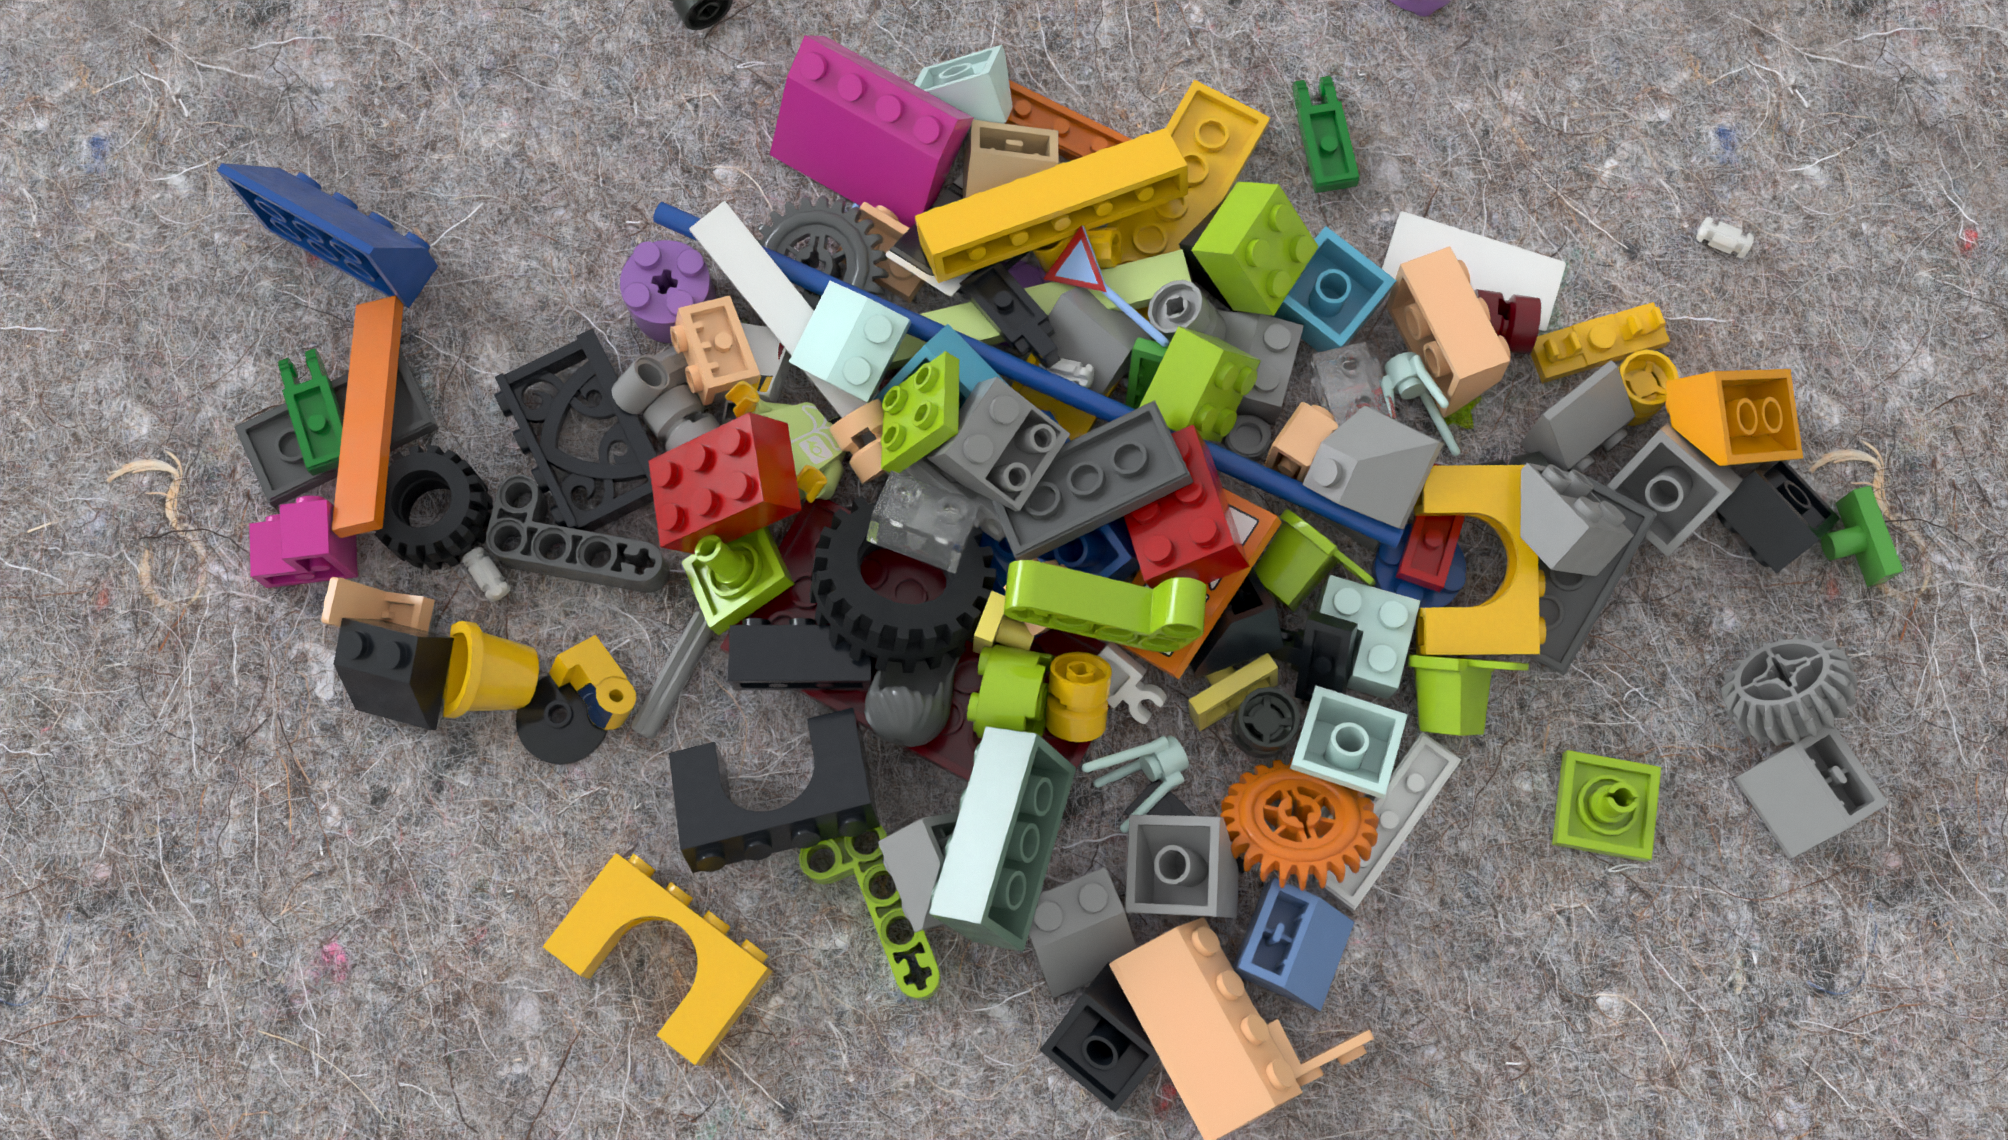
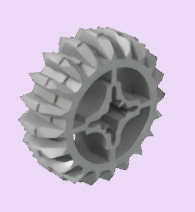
[1721,632,1858,746]

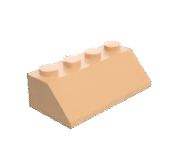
[1109,917,1303,1140]

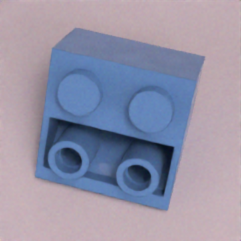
[1232,877,1354,1012]

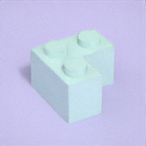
[1316,575,1420,700]

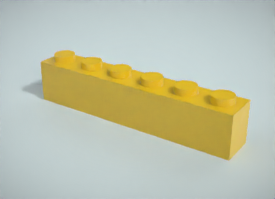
[915,128,1188,283]

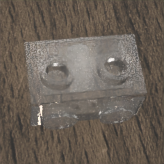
[1309,342,1396,428]
[866,471,981,574]

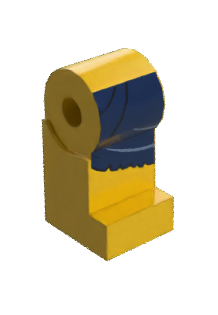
[548,635,636,730]

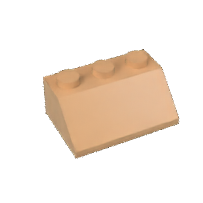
[1386,246,1511,418]

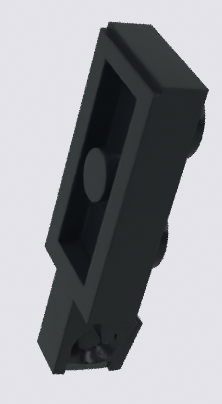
[959,262,1061,370]

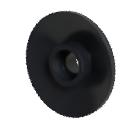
[516,675,607,765]

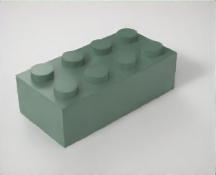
[929,726,1076,952]

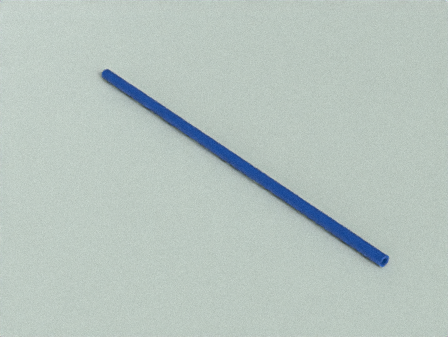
[653,202,1405,549]

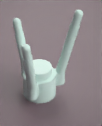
[1378,352,1460,456]
[1082,735,1189,833]

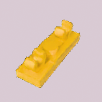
[1530,302,1670,384]

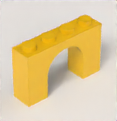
[1414,465,1546,655]
[543,853,773,1066]

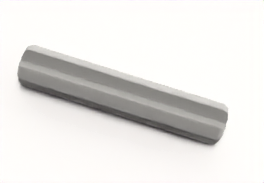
[631,611,714,739]

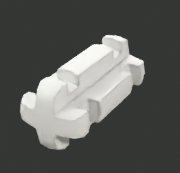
[1696,217,1754,258]
[1039,358,1095,388]
[462,547,510,602]

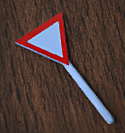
[1043,225,1169,347]

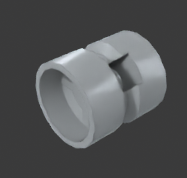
[1148,280,1226,344]
[643,384,721,451]

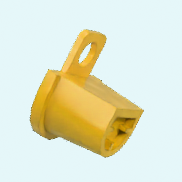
[442,621,539,718]

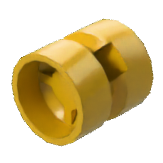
[1618,349,1679,426]
[1045,652,1112,742]

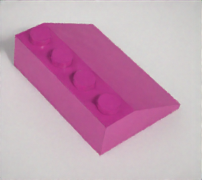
[770,35,974,228]

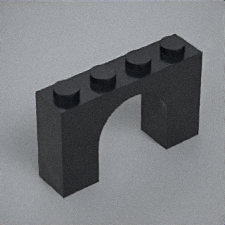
[669,707,880,873]

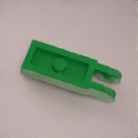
[1293,76,1360,193]
[278,348,343,476]

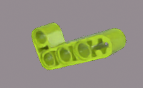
[1004,560,1207,652]
[799,824,941,1001]

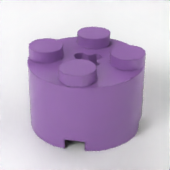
[620,240,717,343]

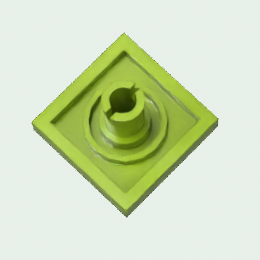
[881,351,960,476]
[681,526,794,635]
[1552,750,1661,862]

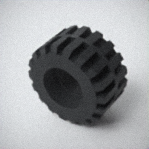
[374,445,493,570]

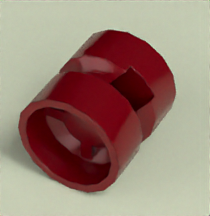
[1474,289,1541,355]

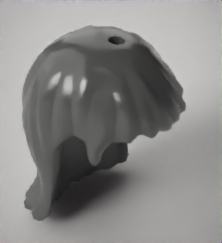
[864,646,967,747]

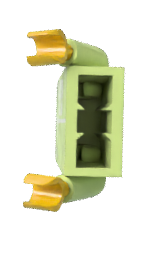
[725,381,846,503]

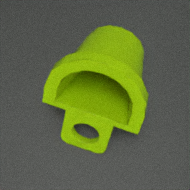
[1254,509,1376,612]
[1407,654,1529,736]

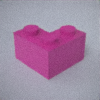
[249,495,358,588]

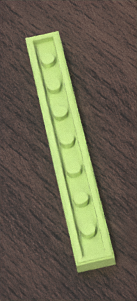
[888,249,1191,370]

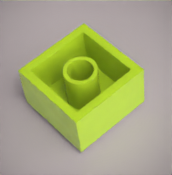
[1191,181,1319,316]
[1140,326,1261,442]

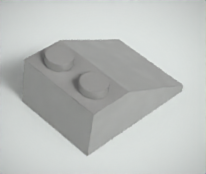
[1218,311,1304,425]

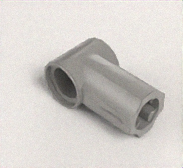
[611,346,688,415]

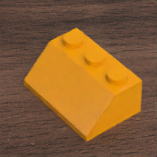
[1665,369,1803,466]

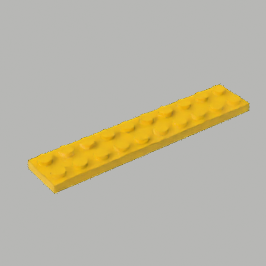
[1011,79,1271,440]

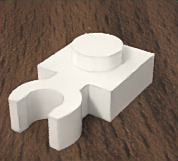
[1097,642,1167,724]

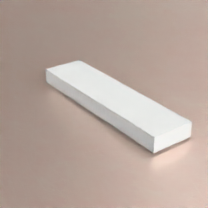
[1314,732,1461,912]

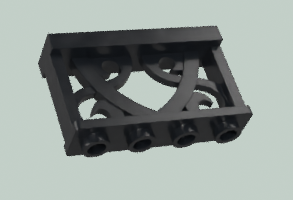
[494,328,657,532]

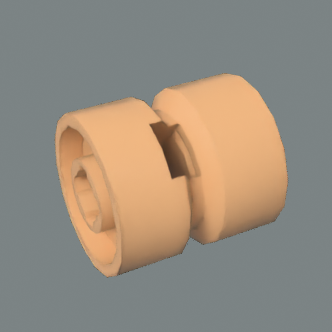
[829,398,887,485]

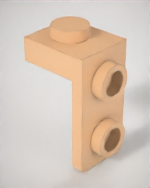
[321,577,435,631]
[1267,1019,1374,1087]

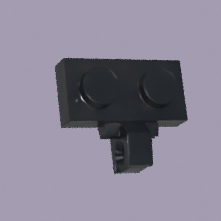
[1268,610,1358,702]

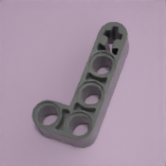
[486,474,670,593]

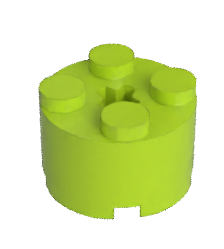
[967,644,1055,738]

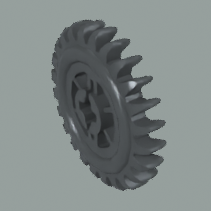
[756,195,889,311]

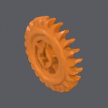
[1219,758,1379,891]

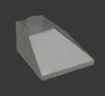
[1302,406,1444,529]

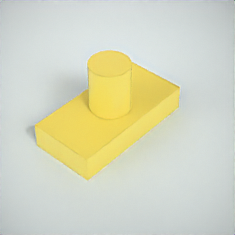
[973,591,1035,654]
[1188,653,1278,731]

